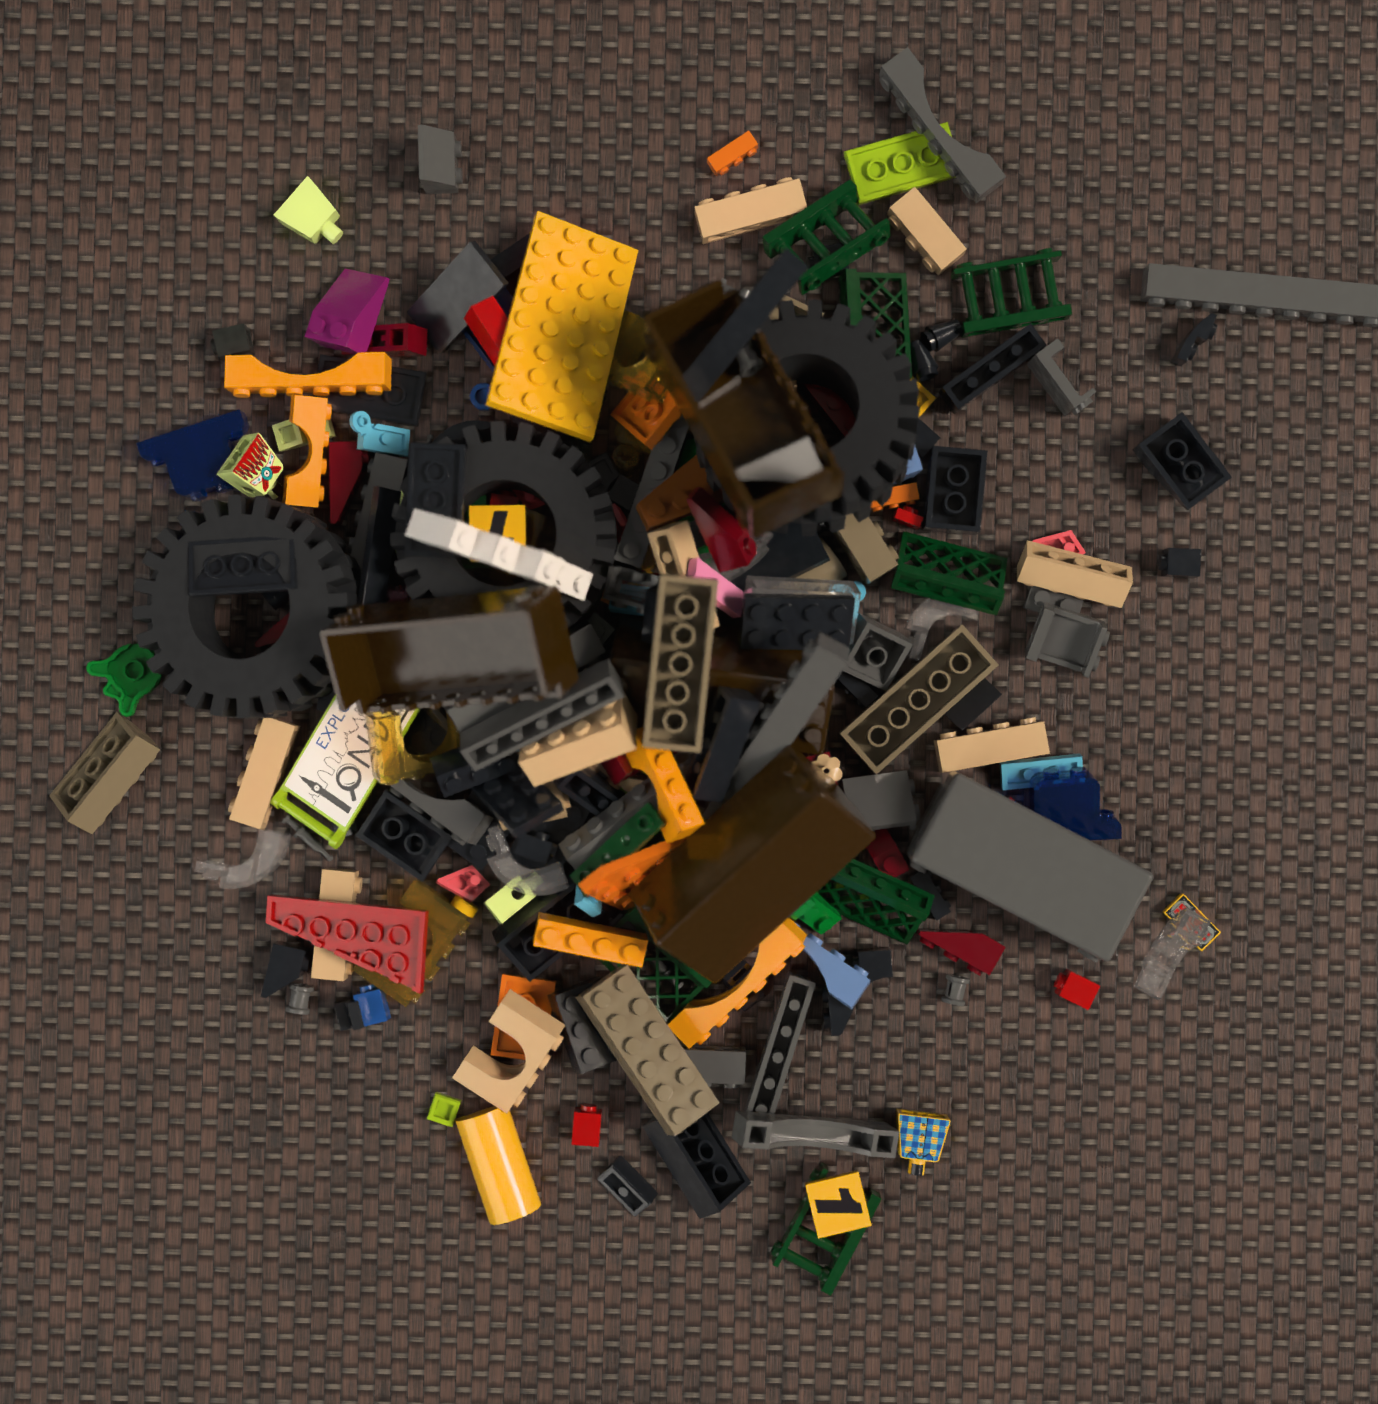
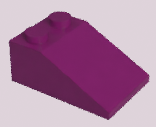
[305,269,390,354]

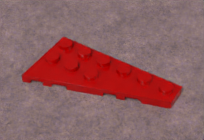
[266,894,429,994]

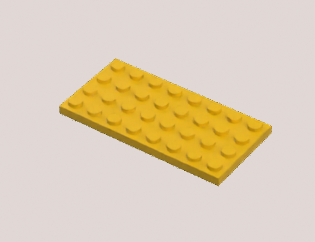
[485,211,638,442]

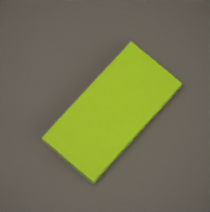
[844,122,956,205]

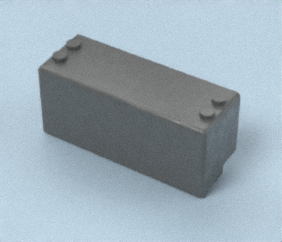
[905,771,1153,963]

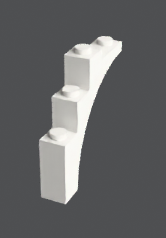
[405,509,593,601]

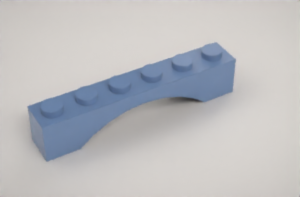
[796,923,870,1010]

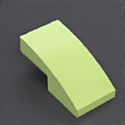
[272,419,336,452]

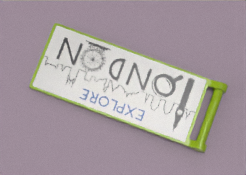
[270,695,421,849]

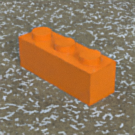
[707,131,758,176]
[871,482,919,512]

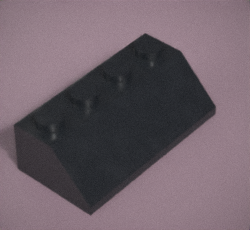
[492,867,615,982]
[642,1112,751,1219]

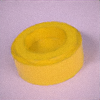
[451,895,478,918]

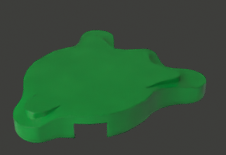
[86,644,162,717]

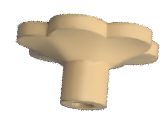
[813,754,843,781]

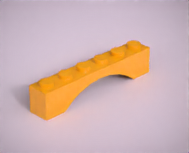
[224,352,392,398]
[667,917,807,1049]

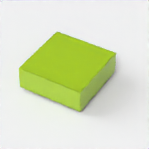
[427,1092,462,1127]

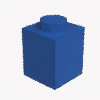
[353,983,391,1026]

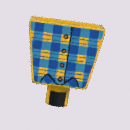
[896,1108,950,1176]

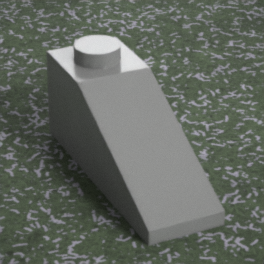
[734,435,823,482]

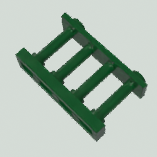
[762,179,890,295]
[951,248,1072,338]
[570,803,666,897]
[770,1163,882,1296]

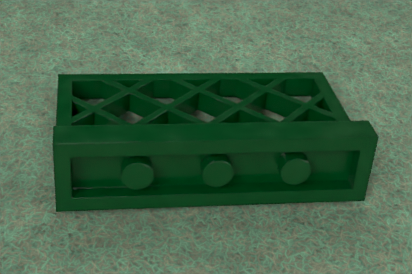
[839,269,912,379]
[891,531,1008,616]
[817,859,935,944]
[598,905,712,1024]

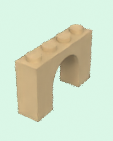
[452,989,565,1114]

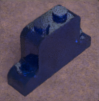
[136,409,249,502]
[1029,767,1122,840]

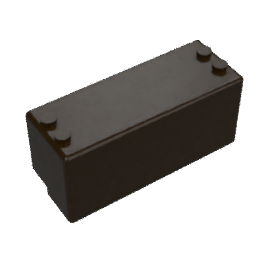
[641,279,844,538]
[320,586,579,715]
[610,613,835,755]
[629,745,876,983]

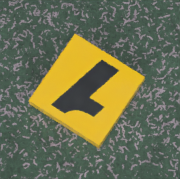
[469,505,526,562]
[805,1170,872,1239]

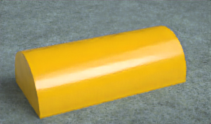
[455,1106,541,1225]

